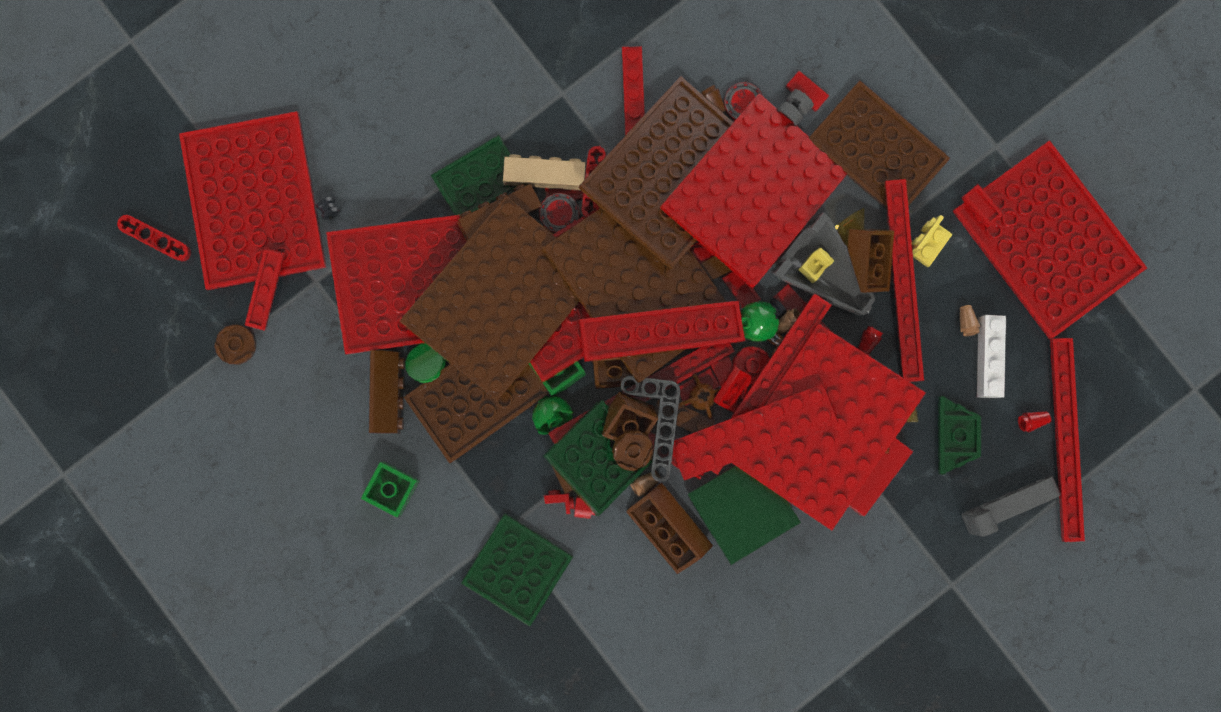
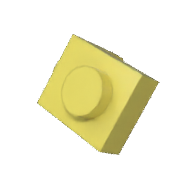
[798,248,834,284]

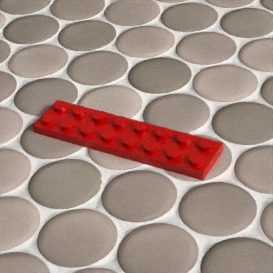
[578,301,745,362]
[673,384,839,480]

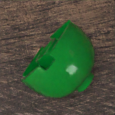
[740,301,779,342]
[532,396,574,435]

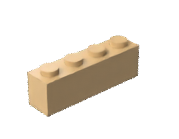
[503,154,585,190]

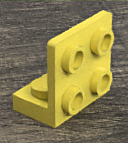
[912,215,952,267]

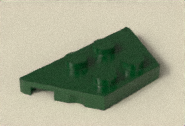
[938,396,981,475]

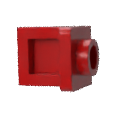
[544,490,574,514]

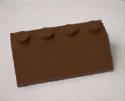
[369,350,405,434]
[626,483,713,574]

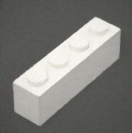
[977,315,1006,398]

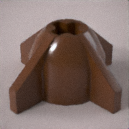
[679,374,721,419]

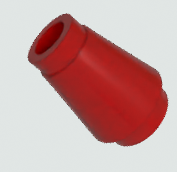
[858,326,883,355]
[1018,411,1051,432]

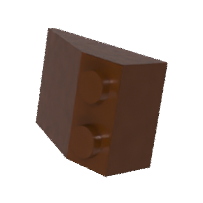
[848,229,894,293]

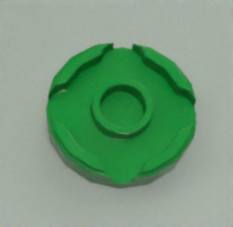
[405,343,445,383]

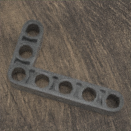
[621,376,680,482]
[961,476,1061,537]

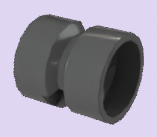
[777,89,814,127]

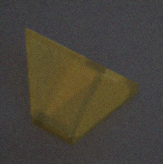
[835,207,865,248]

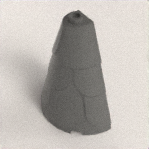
[771,212,876,315]

